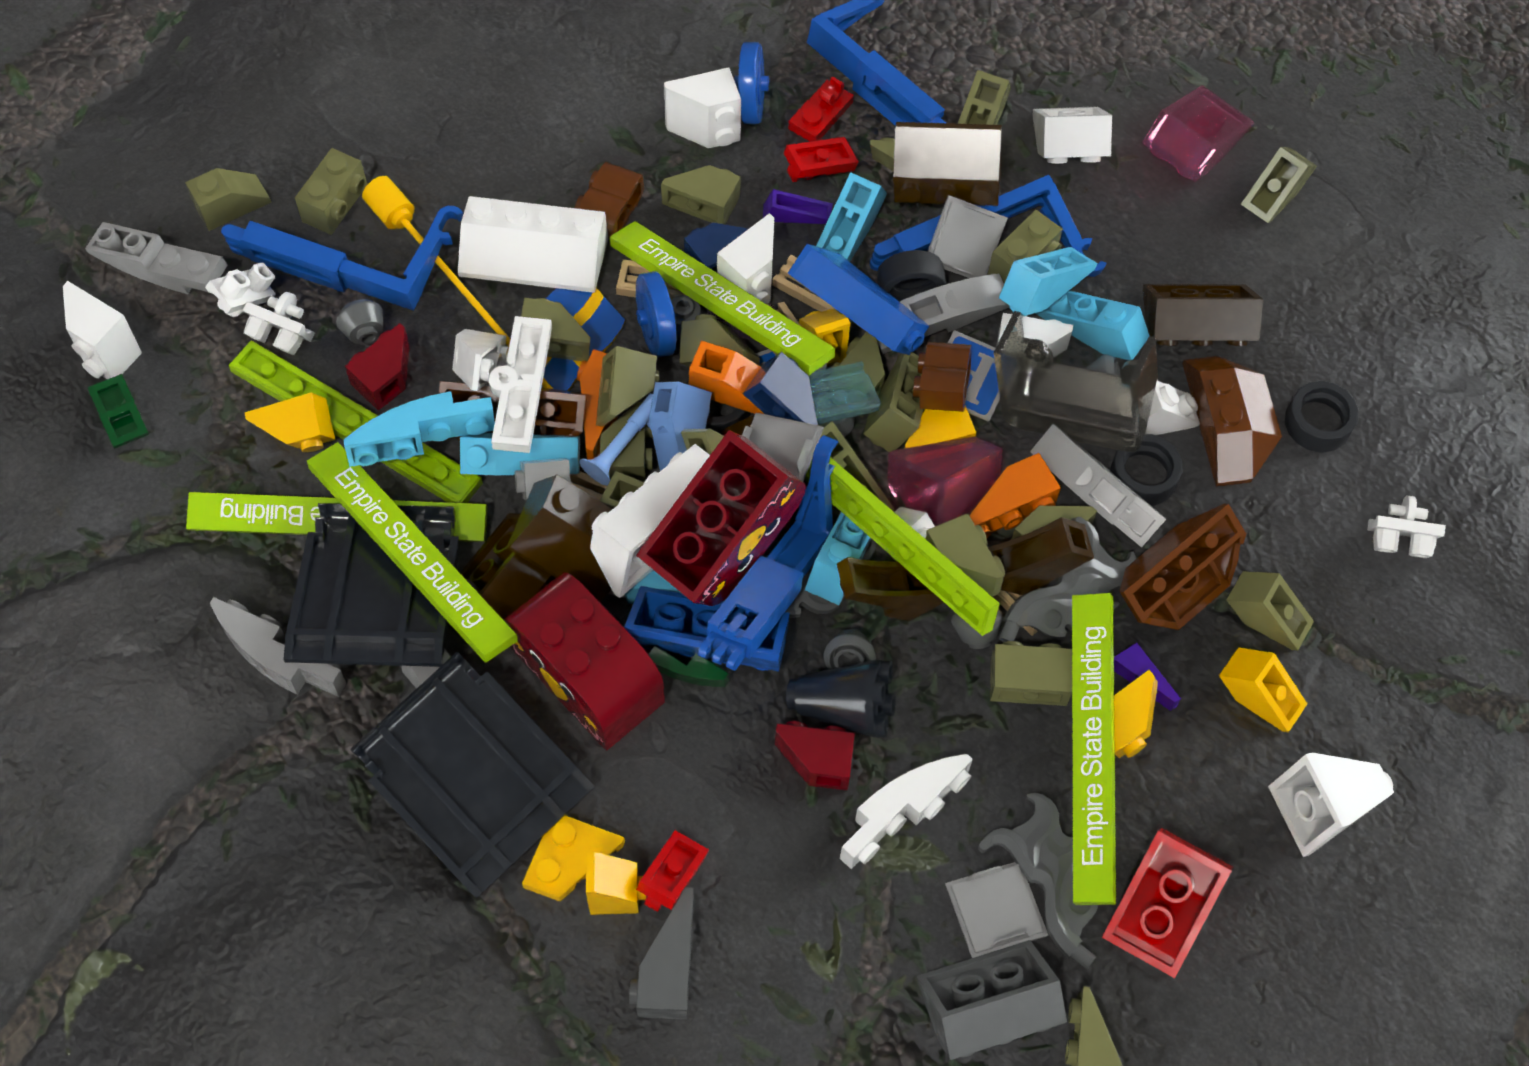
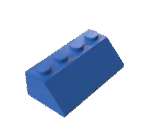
[624,586,790,672]

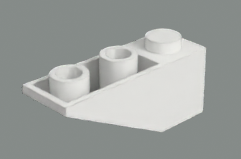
[452,329,509,391]

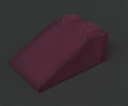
[1142,85,1255,182]

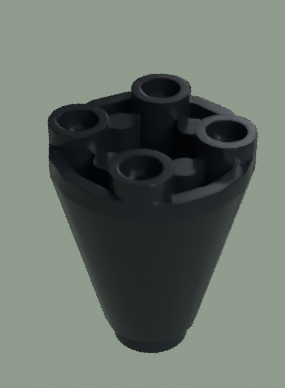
[786,660,896,738]

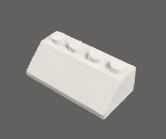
[458,196,608,293]
[590,444,710,598]

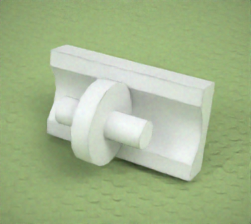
[205,262,276,317]
[243,292,315,355]
[1367,495,1446,558]

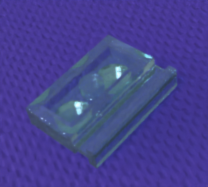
[806,361,881,424]

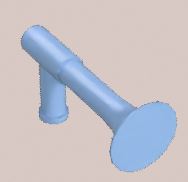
[579,393,653,486]

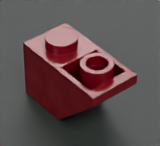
[345,323,409,411]
[775,721,855,791]

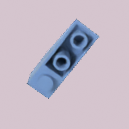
[649,382,712,471]

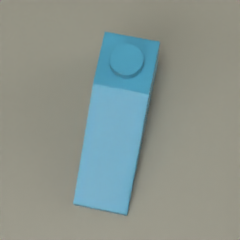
[816,172,887,262]
[999,247,1098,316]
[460,432,580,476]

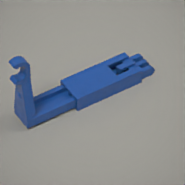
[807,0,946,126]
[869,175,1107,277]
[221,206,463,311]
[698,435,838,671]

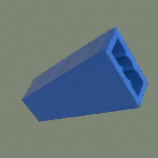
[788,244,929,355]

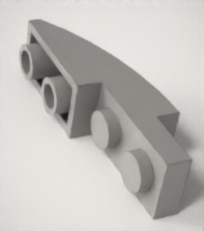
[85,222,228,294]
[877,273,1010,355]
[1030,424,1166,548]
[210,597,346,697]

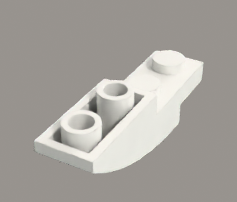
[840,754,973,869]

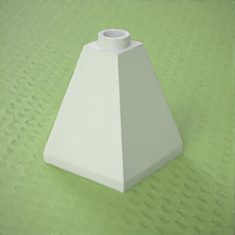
[1268,753,1394,857]

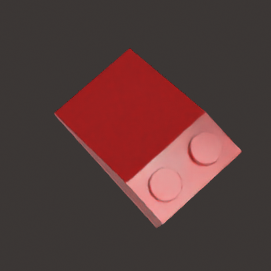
[1102,828,1233,978]

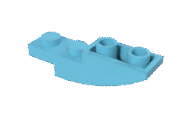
[343,391,495,467]

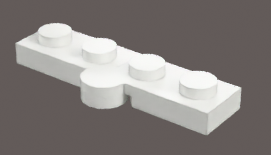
[489,316,552,453]

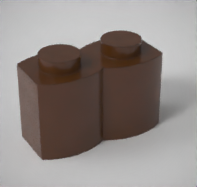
[574,162,644,238]
[913,342,972,412]

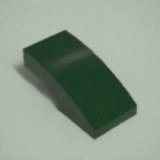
[88,374,149,449]
[649,646,730,687]

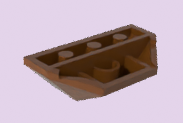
[1182,356,1282,487]
[439,381,586,442]
[1120,503,1246,630]

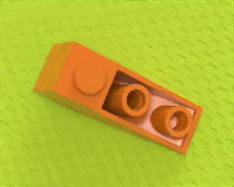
[689,340,764,414]
[970,453,1061,538]

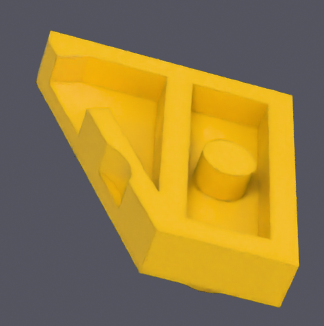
[522,816,625,902]

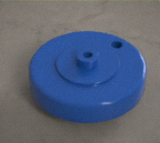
[734,42,769,124]
[636,271,676,358]

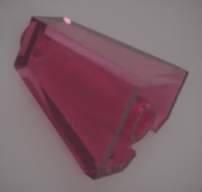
[887,436,1003,526]

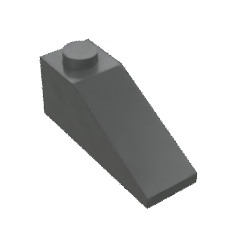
[629,887,694,1019]

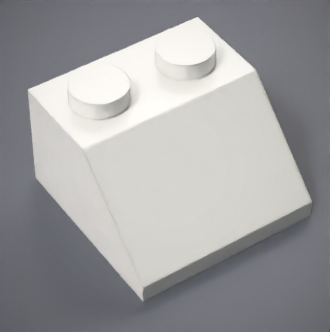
[664,67,741,148]
[1033,107,1112,164]
[717,213,774,304]
[63,281,142,379]

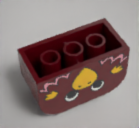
[636,430,806,606]
[504,572,665,751]

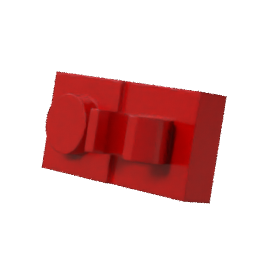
[788,76,854,142]
[784,137,859,182]
[636,830,709,912]

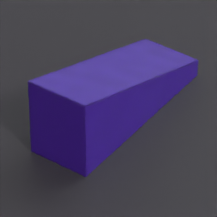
[763,189,833,224]
[1114,643,1181,711]

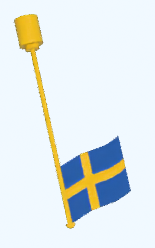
[362,176,625,391]

